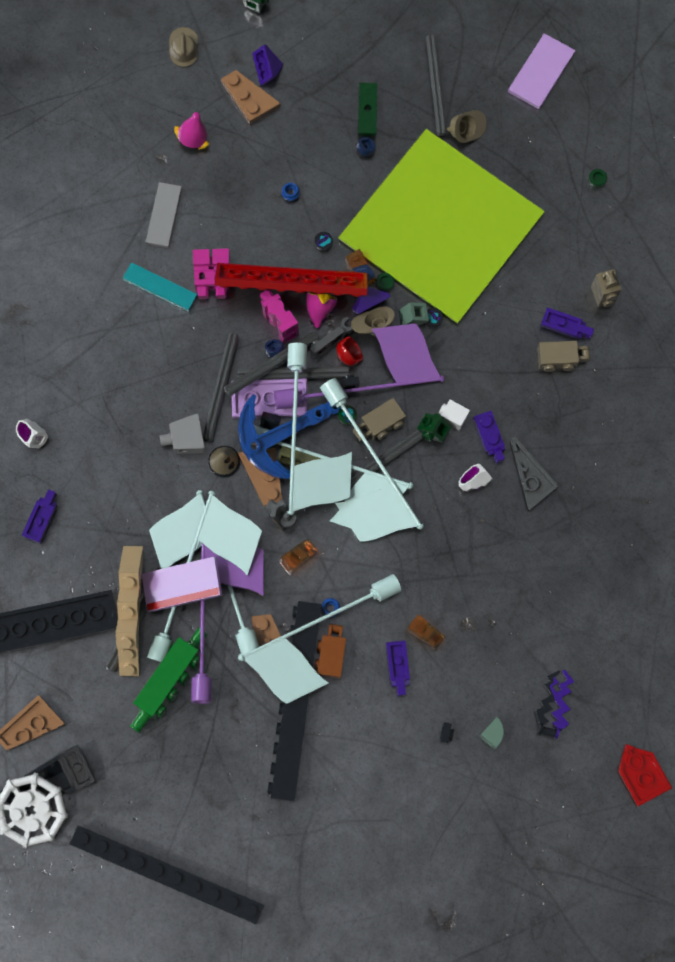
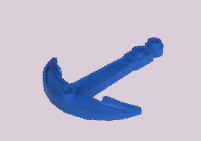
[238,394,341,479]

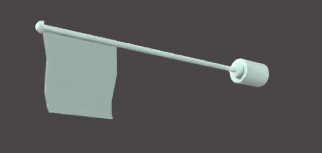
[287,343,352,516]
[320,378,424,542]
[252,425,413,528]
[149,490,259,655]
[147,491,262,662]
[238,574,401,704]

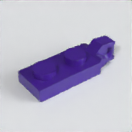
[541,308,594,339]
[473,411,505,464]
[22,489,57,544]
[386,641,410,697]

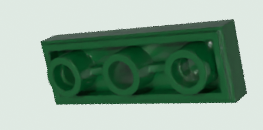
[358,83,377,136]

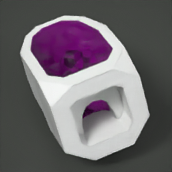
[16,419,48,448]
[458,464,493,492]

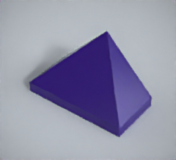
[252,45,284,86]
[352,286,391,314]

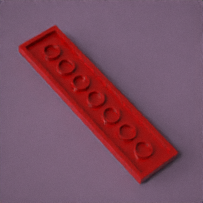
[215,263,367,297]

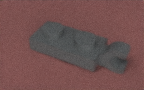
[310,317,353,359]

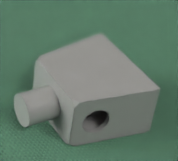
[160,414,206,454]

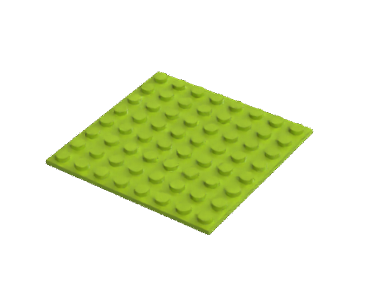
[338,129,545,324]

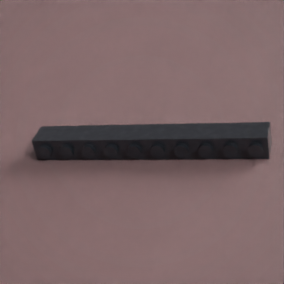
[267,601,321,802]
[69,826,265,924]

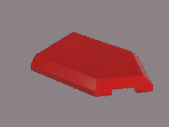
[618,744,672,807]

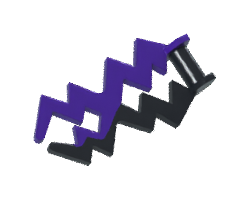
[535,670,574,739]

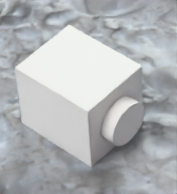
[439,400,470,431]

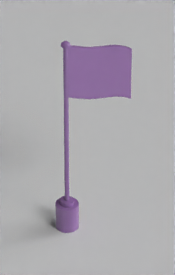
[274,323,445,410]
[191,543,264,704]

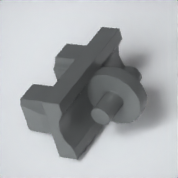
[264,499,297,530]

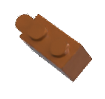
[314,624,346,680]

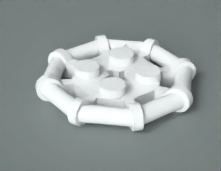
[0,773,68,848]

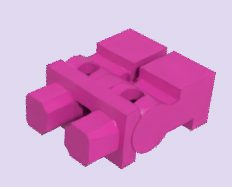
[193,249,230,300]
[260,289,299,345]

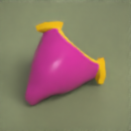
[174,112,209,150]
[307,292,337,328]

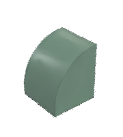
[399,302,429,326]
[480,717,504,749]

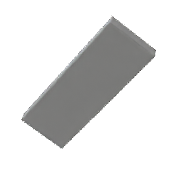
[145,182,182,248]

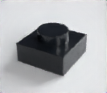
[340,375,360,389]
[260,411,282,430]
[439,722,454,745]

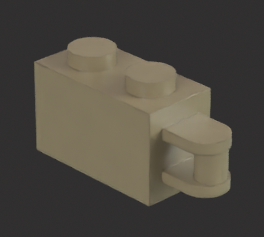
[591,269,622,307]
[537,341,590,372]
[353,398,406,442]

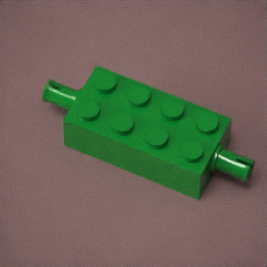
[130,628,208,733]

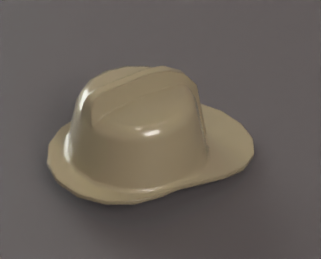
[169,27,198,67]
[447,110,487,143]
[351,306,395,336]

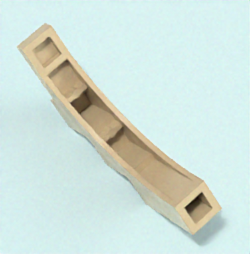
[116,546,144,676]

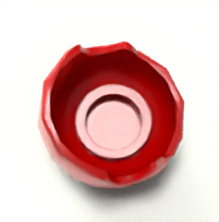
[336,336,363,366]

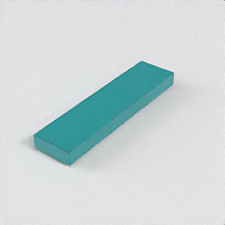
[123,262,198,312]

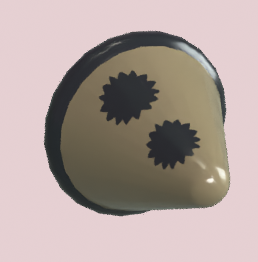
[208,446,240,477]

